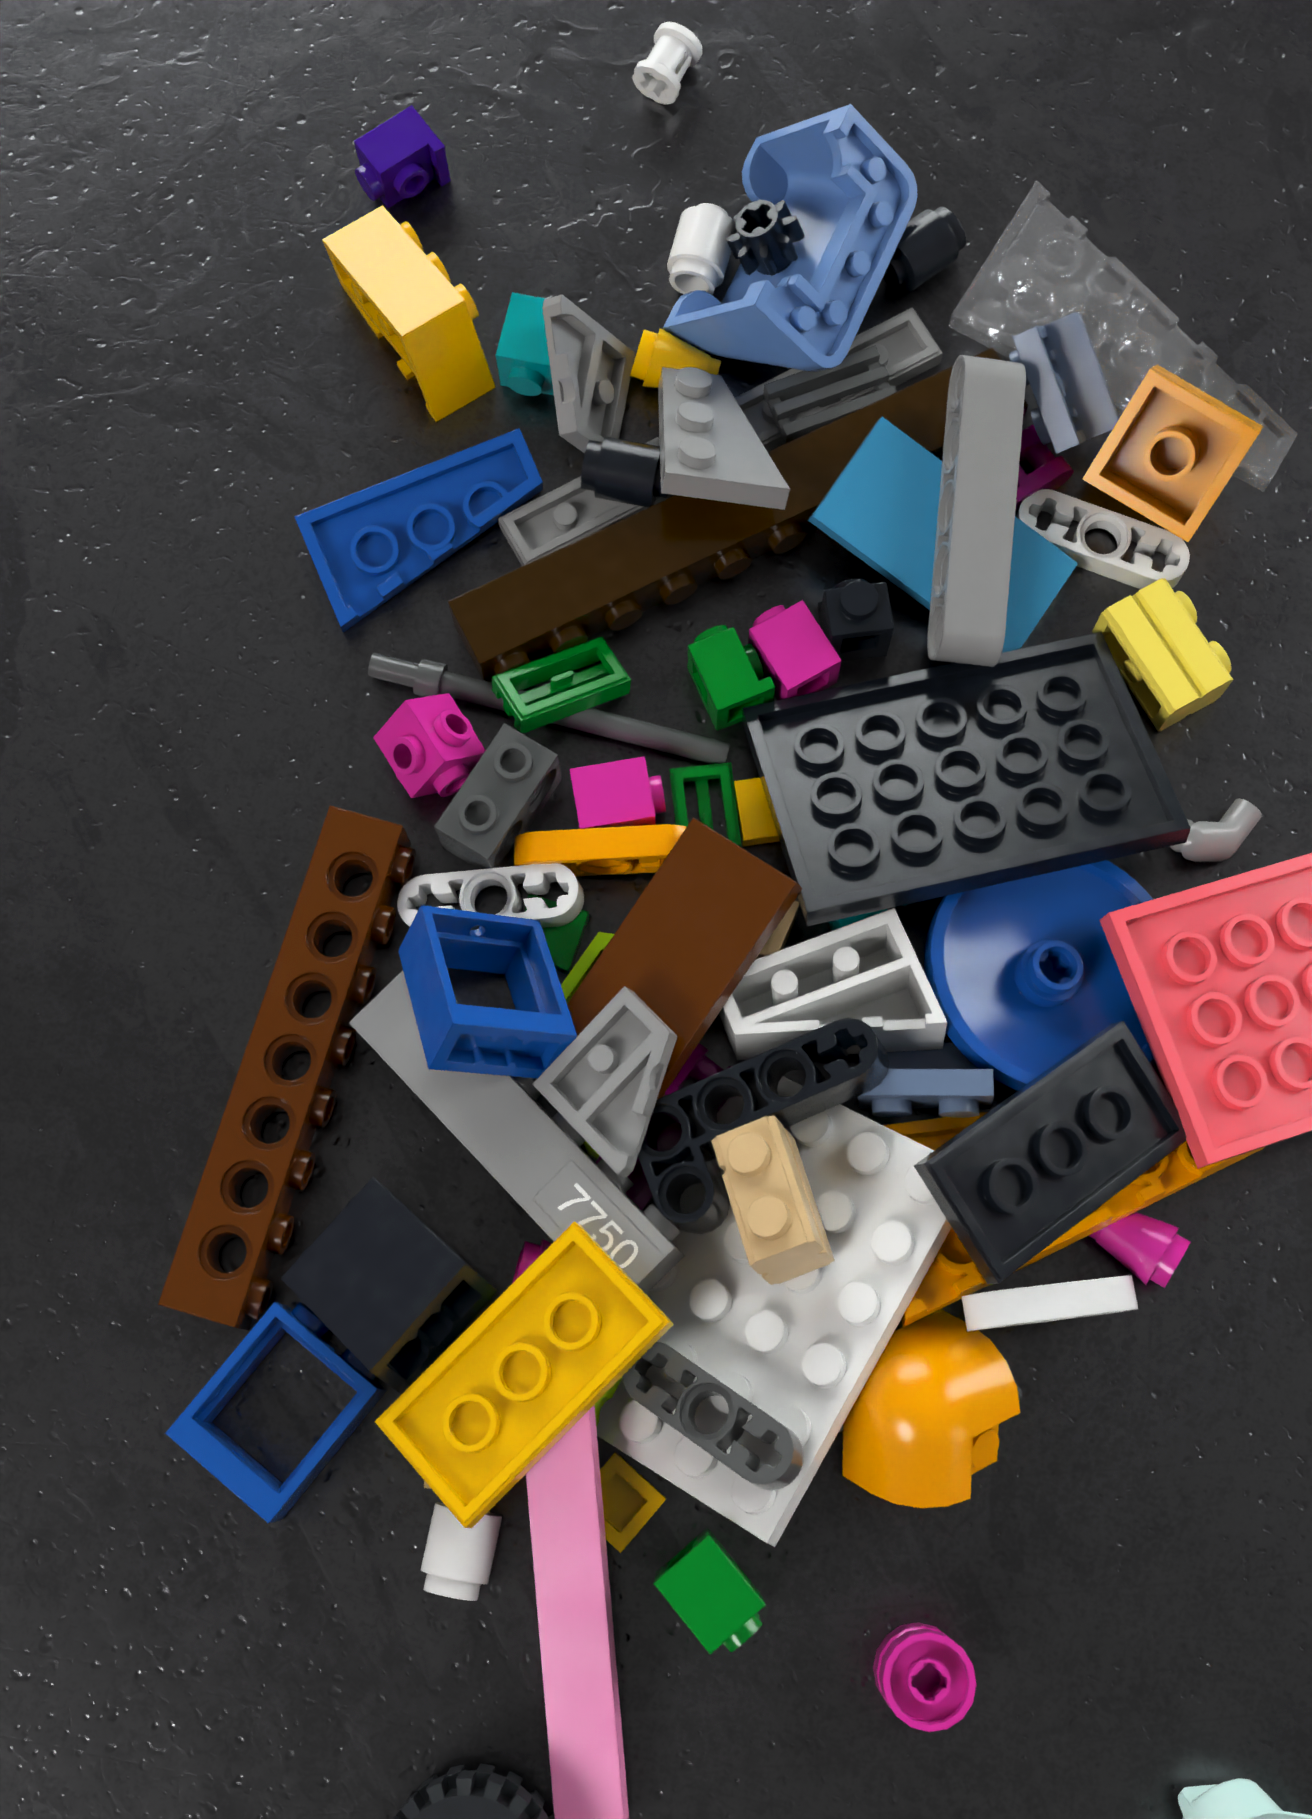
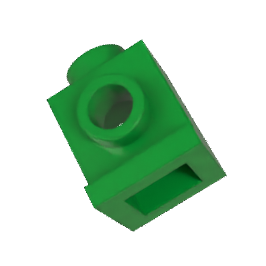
[688,625,775,731]

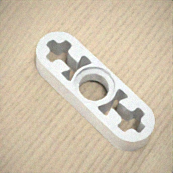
[1016,489,1190,589]
[397,863,584,930]
[961,1275,1138,1331]

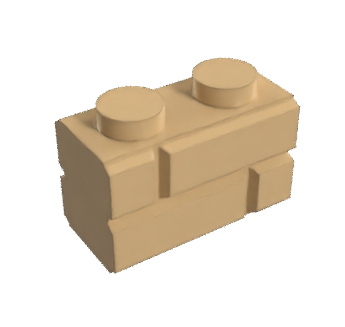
[711,1115,835,1285]

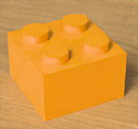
[1082,364,1263,543]

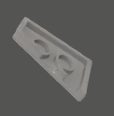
[658,367,790,510]

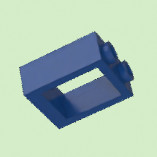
[398,905,577,1079]
[165,1302,387,1524]

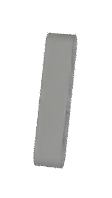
[927,355,1026,667]

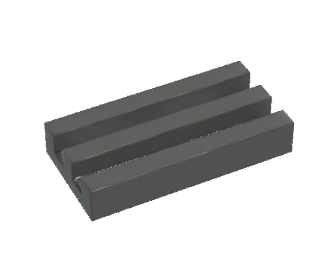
[763,345,897,444]

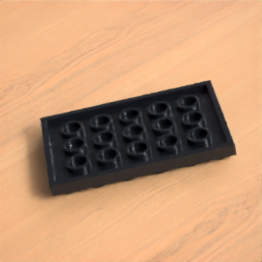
[742,632,1191,926]

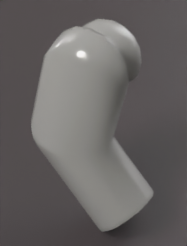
[1170,798,1262,862]

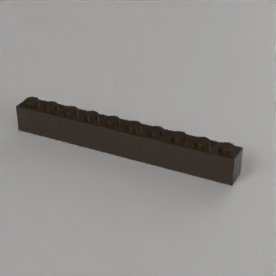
[448,347,1028,682]

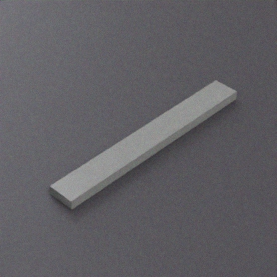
[498,307,943,566]

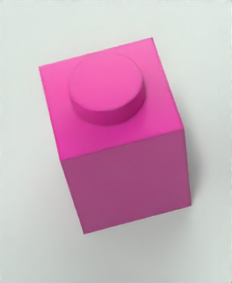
[748,600,842,700]
[570,756,666,829]

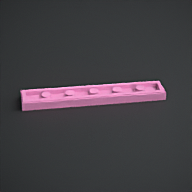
[526,1405,629,1819]

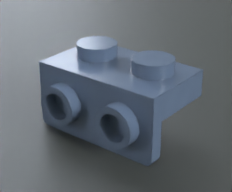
[1009,312,1119,454]
[858,1042,994,1118]

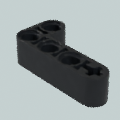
[638,1018,889,1234]

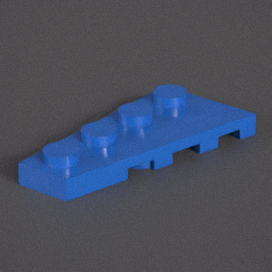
[295,428,543,633]

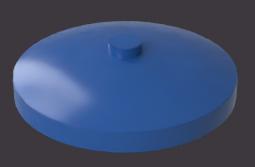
[924,860,1154,1090]

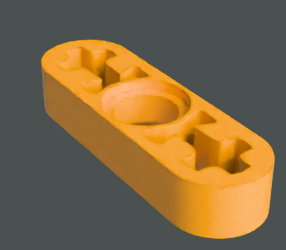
[514,824,687,876]

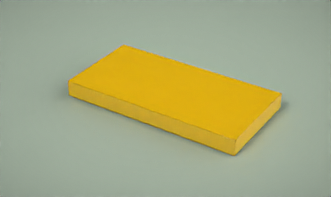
[375,1221,674,1528]

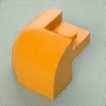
[842,1310,1020,1508]

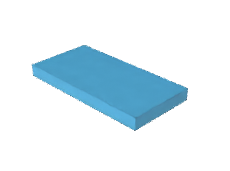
[808,417,1078,653]

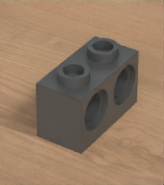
[434,723,562,869]

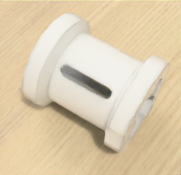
[632,22,702,104]

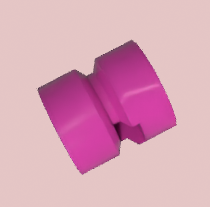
[873,1622,976,1732]

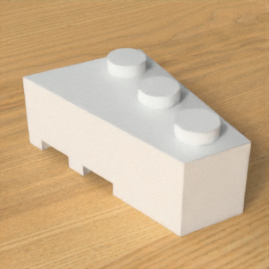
[719,908,947,1060]

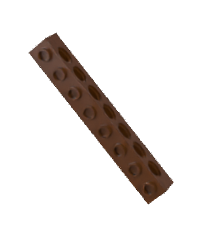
[158,805,416,1330]

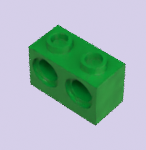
[654,1527,766,1654]

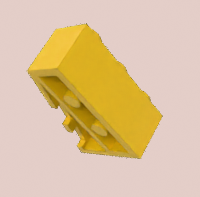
[322,205,496,422]

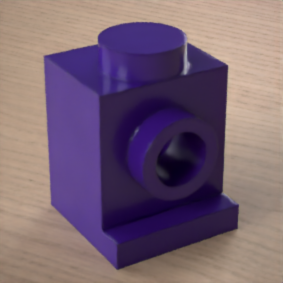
[354,105,451,208]

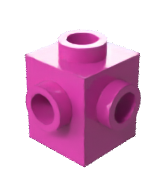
[373,693,486,798]

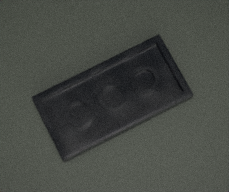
[914,1021,1186,1284]

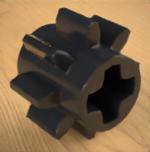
[726,200,805,276]

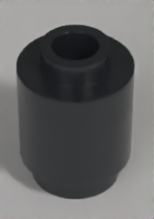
[883,207,966,292]
[581,437,668,508]

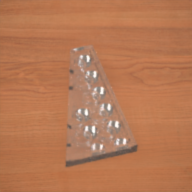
[949,180,1298,492]

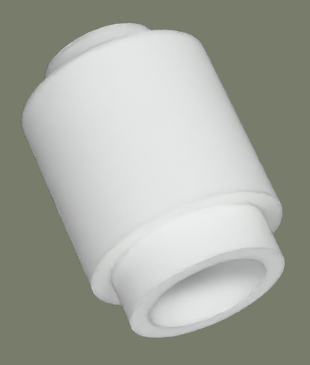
[667,203,737,295]
[421,1503,502,1601]

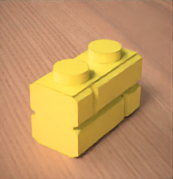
[1092,578,1233,731]

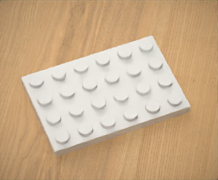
[597,1076,952,1547]

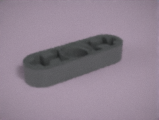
[623,1342,803,1490]

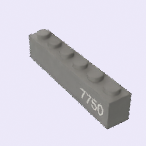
[349,970,685,1294]

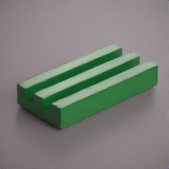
[492,636,631,734]
[669,762,741,847]

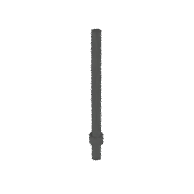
[368,653,731,764]

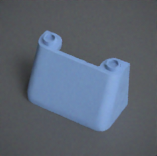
[663,104,918,372]

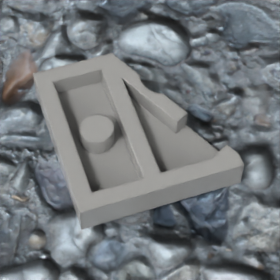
[542,294,635,453]
[533,986,678,1178]

